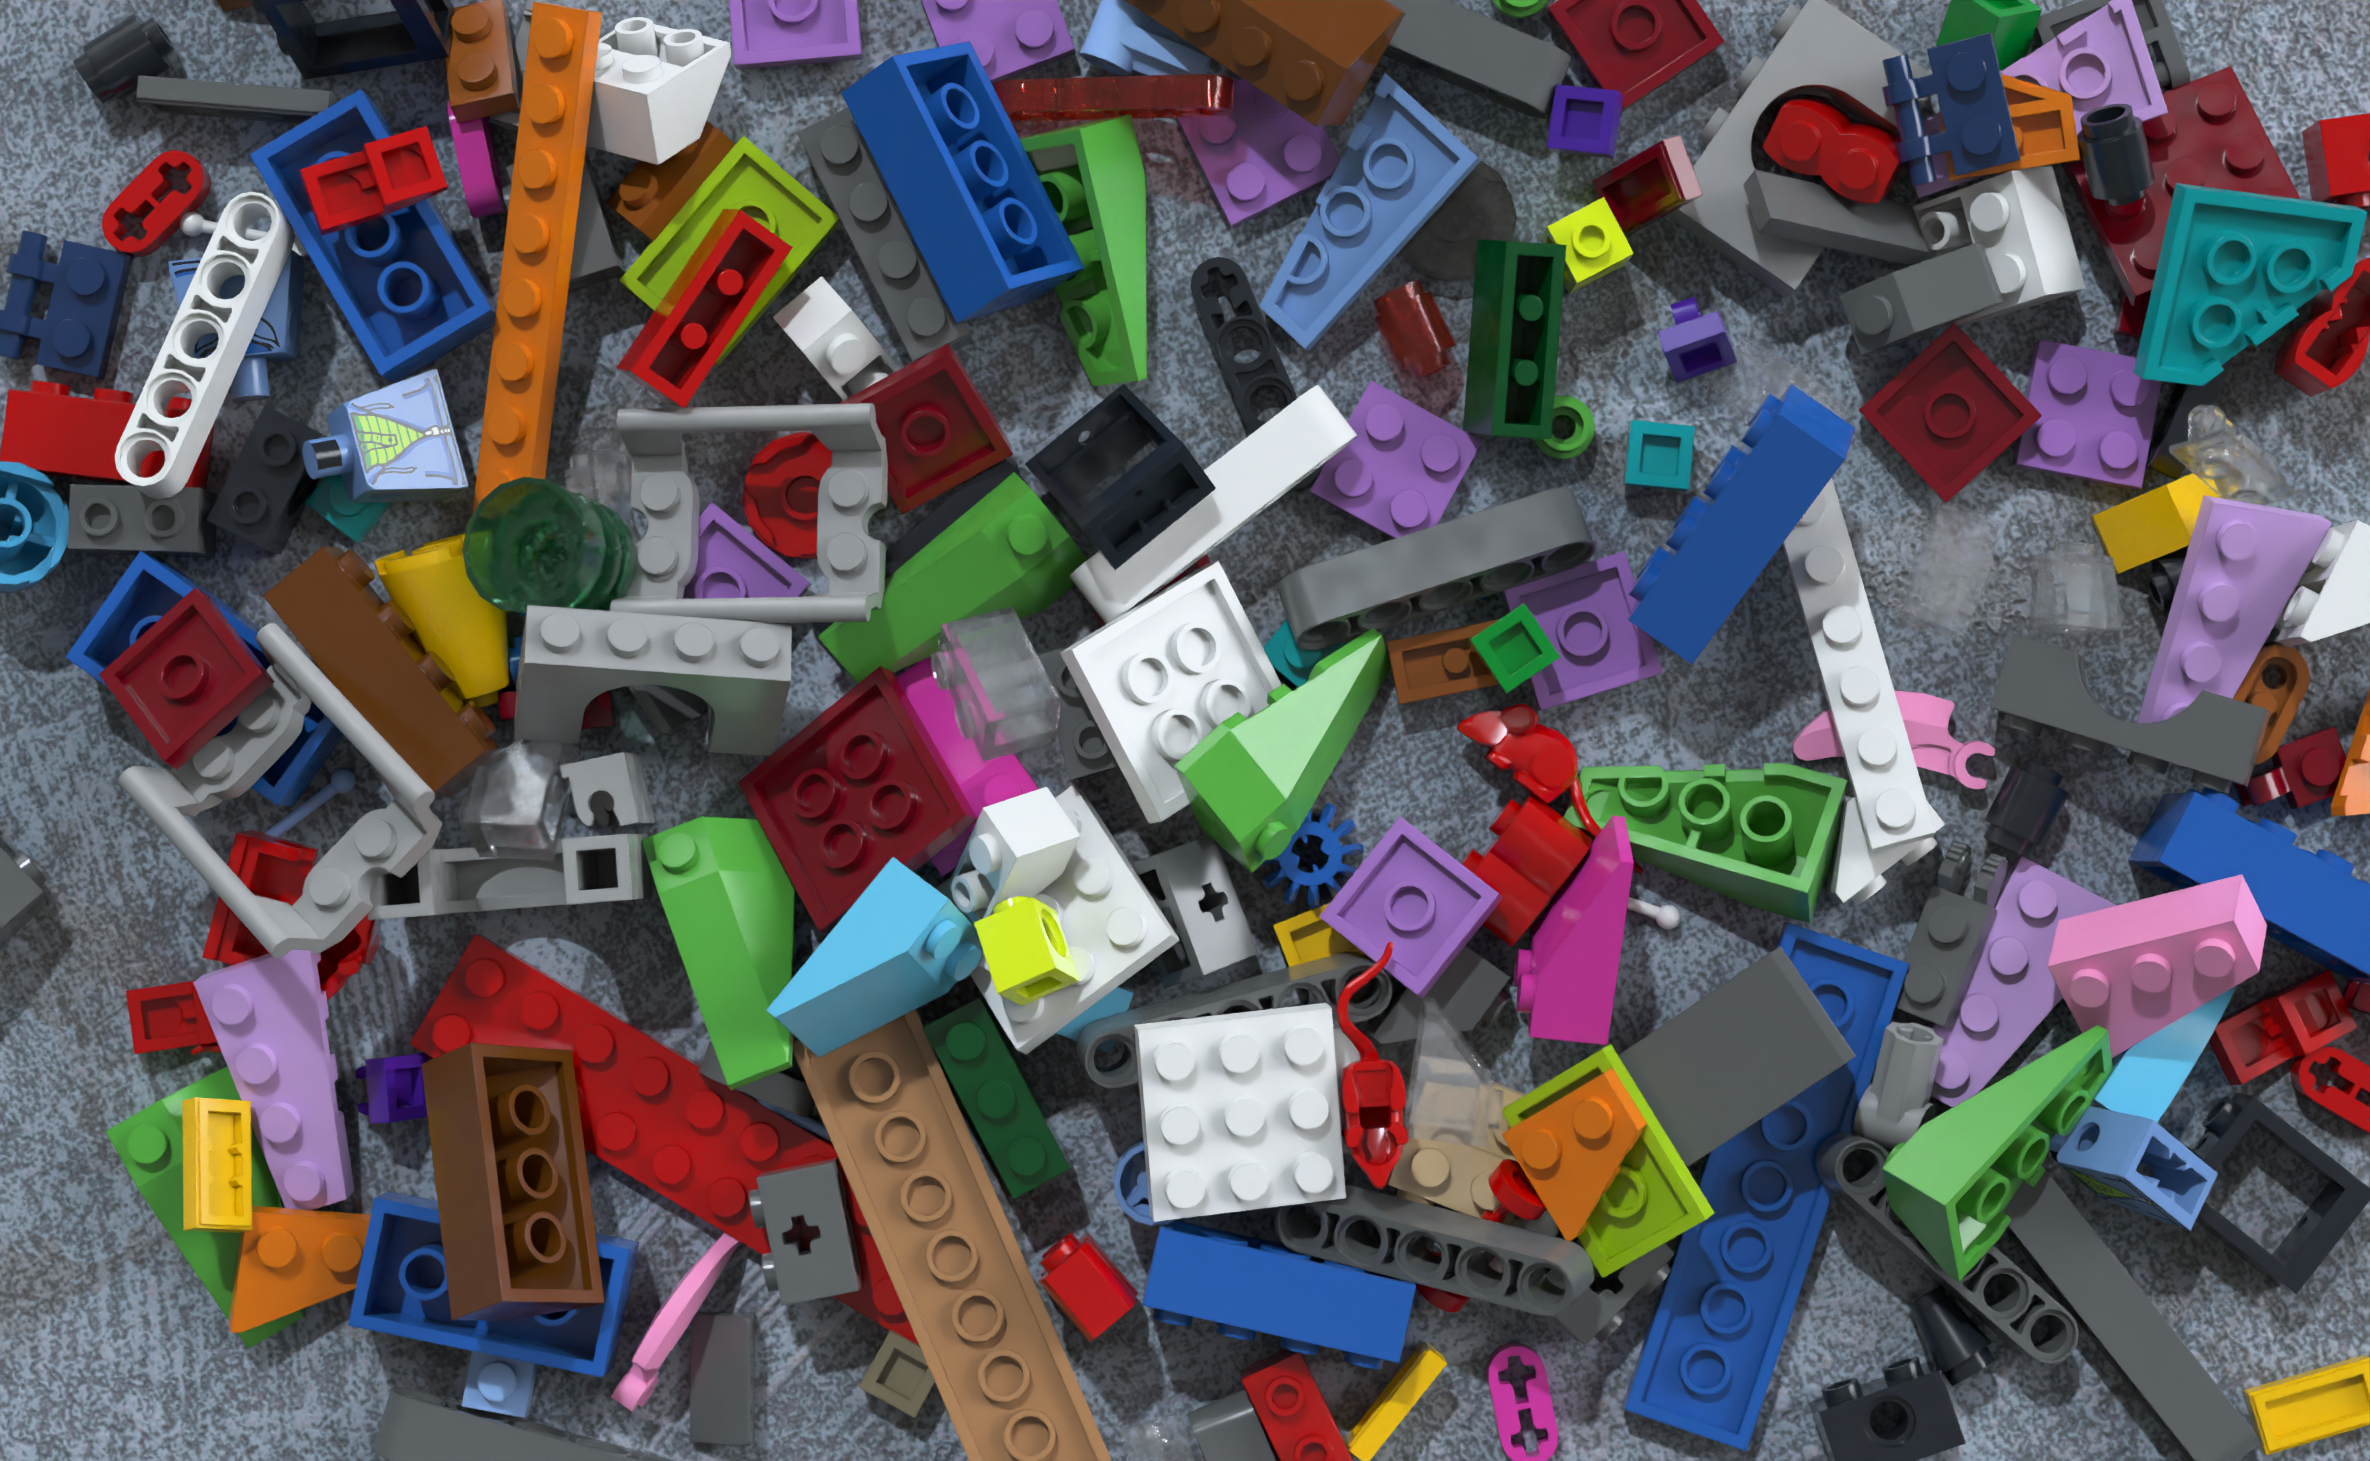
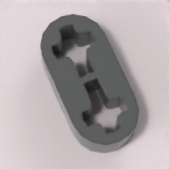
[698,1041,815,1117]

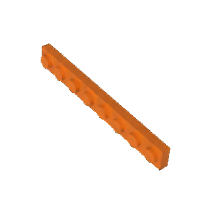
[472,2,602,525]

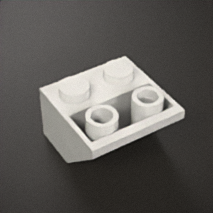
[586,17,731,165]
[1913,166,2086,330]
[2265,520,2370,647]

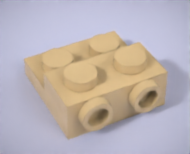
[1387,1059,1526,1226]

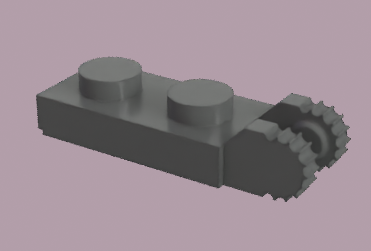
[1895,841,2008,1029]

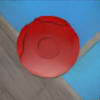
[742,432,832,560]

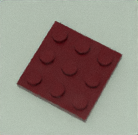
[2061,66,2300,306]
[738,666,978,935]

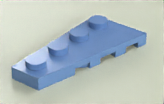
[1259,73,1481,351]

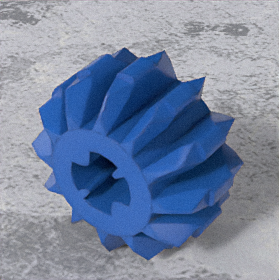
[1262,803,1364,908]

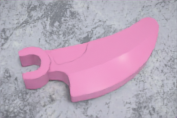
[1792,690,1996,790]
[611,1233,741,1411]

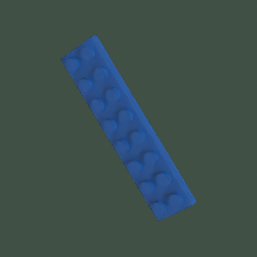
[1622,922,1909,1451]

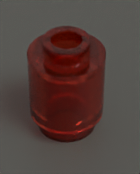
[1373,280,1458,380]

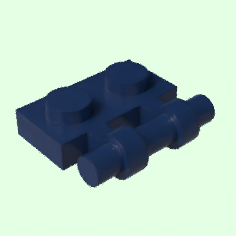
[1882,32,2021,187]
[0,231,133,380]

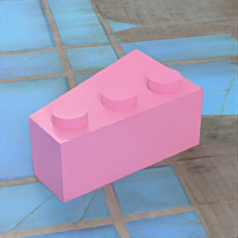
[2047,874,2267,1058]

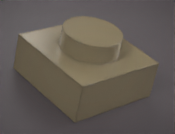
[859,1329,935,1418]

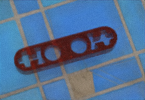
[993,74,1234,122]

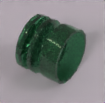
[462,477,637,617]

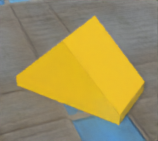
[2090,466,2223,575]

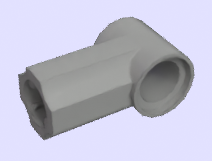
[1853,1022,1944,1151]

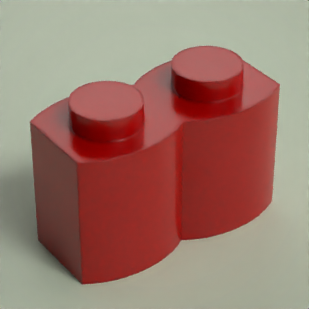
[1763,96,1904,203]
[2274,257,2370,397]
[1461,793,1593,947]
[1038,1232,1138,1342]

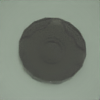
[1399,161,1517,283]

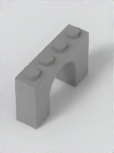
[1666,0,1932,298]
[514,605,792,756]
[368,834,653,920]

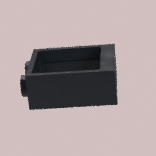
[252,0,454,80]
[1025,384,1216,570]
[2187,1093,2370,1294]

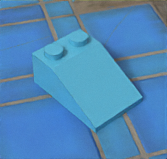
[766,857,983,1058]

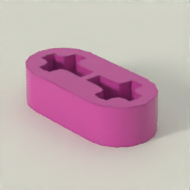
[447,101,506,219]
[1486,1342,1558,1461]

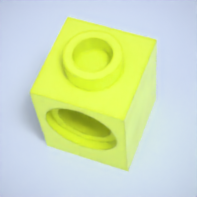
[1540,197,1634,294]
[974,896,1079,1006]

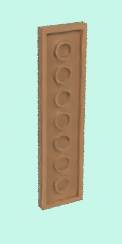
[793,1009,1112,1461]

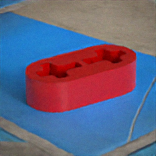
[102,150,211,257]
[2290,1046,2370,1134]

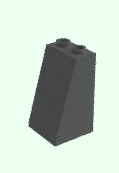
[1618,946,1856,1167]

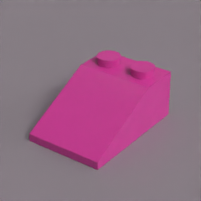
[897,652,1040,877]
[1514,816,1634,1045]

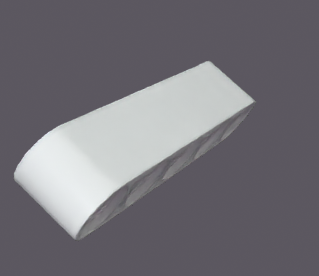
[115,192,295,499]
[1069,385,1358,624]

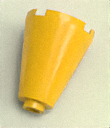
[374,528,510,708]

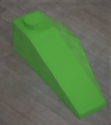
[1019,114,1147,386]
[818,472,1087,683]
[1174,628,1391,873]
[1564,763,1848,923]
[642,816,798,1090]
[1882,1025,2113,1282]
[105,1066,306,1349]

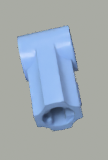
[1079,0,1212,99]

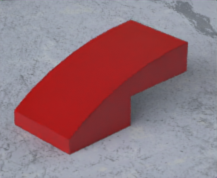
[300,126,448,236]
[2209,970,2358,1086]
[126,981,217,1054]

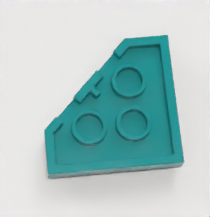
[2133,183,2367,386]

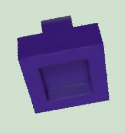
[1546,84,1624,159]
[1658,297,1737,383]
[355,1053,428,1124]

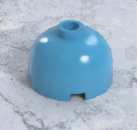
[0,461,69,594]

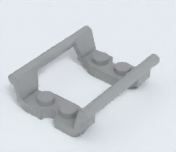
[610,403,888,623]
[118,623,443,958]

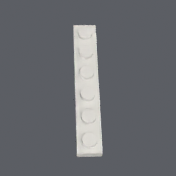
[1782,478,1936,853]

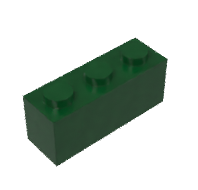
[1463,239,1566,439]
[922,995,1073,1199]

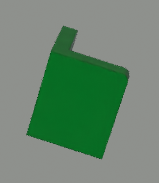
[1935,0,2042,72]
[1466,603,1560,694]

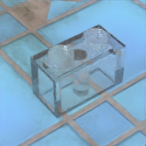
[931,606,1061,761]

